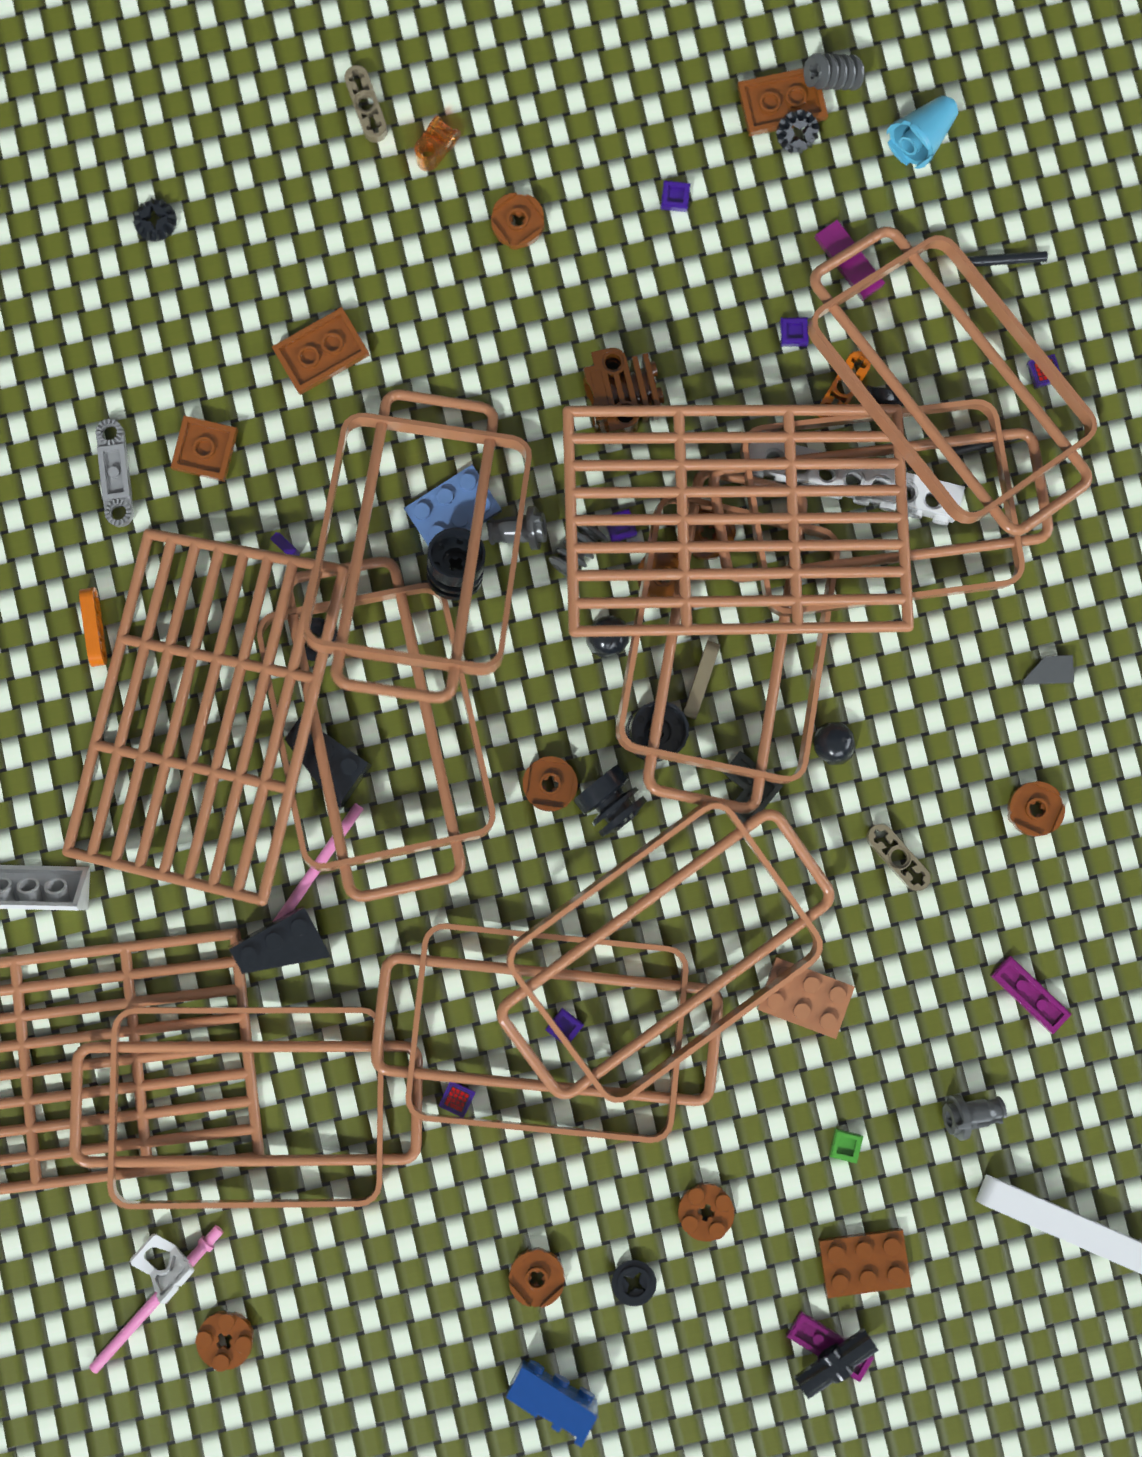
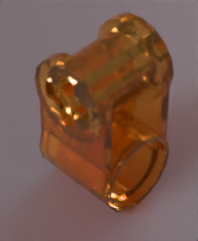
[415,115,461,171]

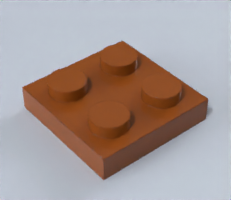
[170,416,238,482]

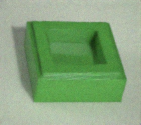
[828,1128,863,1164]

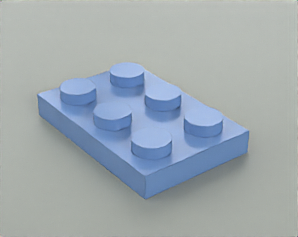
[404,465,502,547]

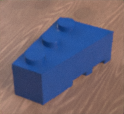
[506,1360,598,1448]

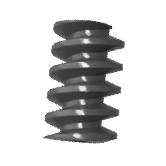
[804,53,864,91]
[549,526,608,578]

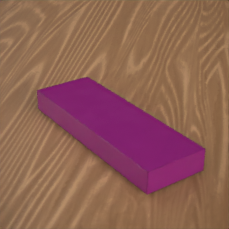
[815,220,885,301]
[990,956,1072,1034]
[786,1310,874,1382]

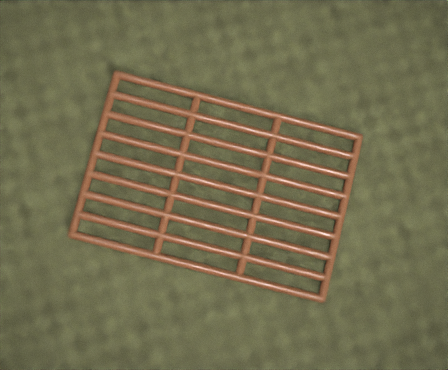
[562,404,914,637]
[62,528,349,906]
[0,928,265,1195]

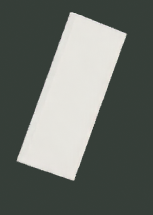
[0,865,90,910]

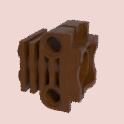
[583,348,664,445]

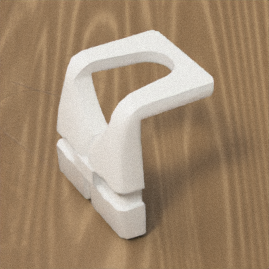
[130,1233,194,1304]

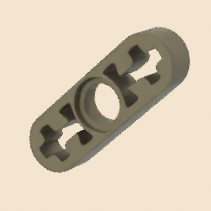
[345,65,387,143]
[683,640,720,720]
[866,824,930,891]

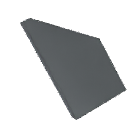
[1021,655,1074,685]

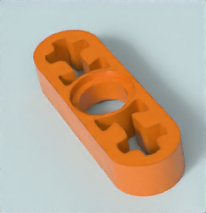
[819,351,871,418]
[79,587,107,667]

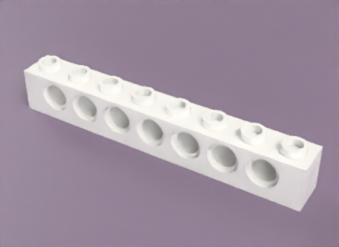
[748,443,965,525]

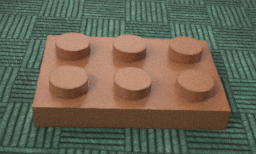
[757,957,855,1039]

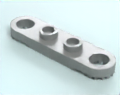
[95,419,134,527]

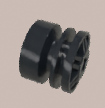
[426,527,486,601]
[625,701,689,762]
[573,764,647,837]

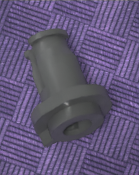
[488,506,547,550]
[942,1095,1007,1141]

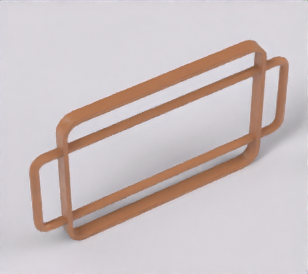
[807,226,1097,536]
[303,390,532,703]
[708,399,1053,617]
[616,470,840,814]
[257,556,495,902]
[497,801,835,1103]
[371,923,723,1143]
[69,1006,423,1209]

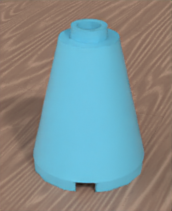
[886,96,958,169]

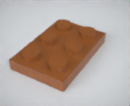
[737,68,828,137]
[272,307,370,395]
[818,1228,911,1298]

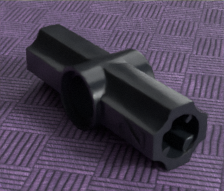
[793,1328,879,1400]

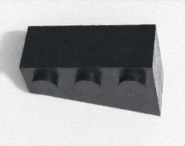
[284,717,372,810]
[228,906,331,974]

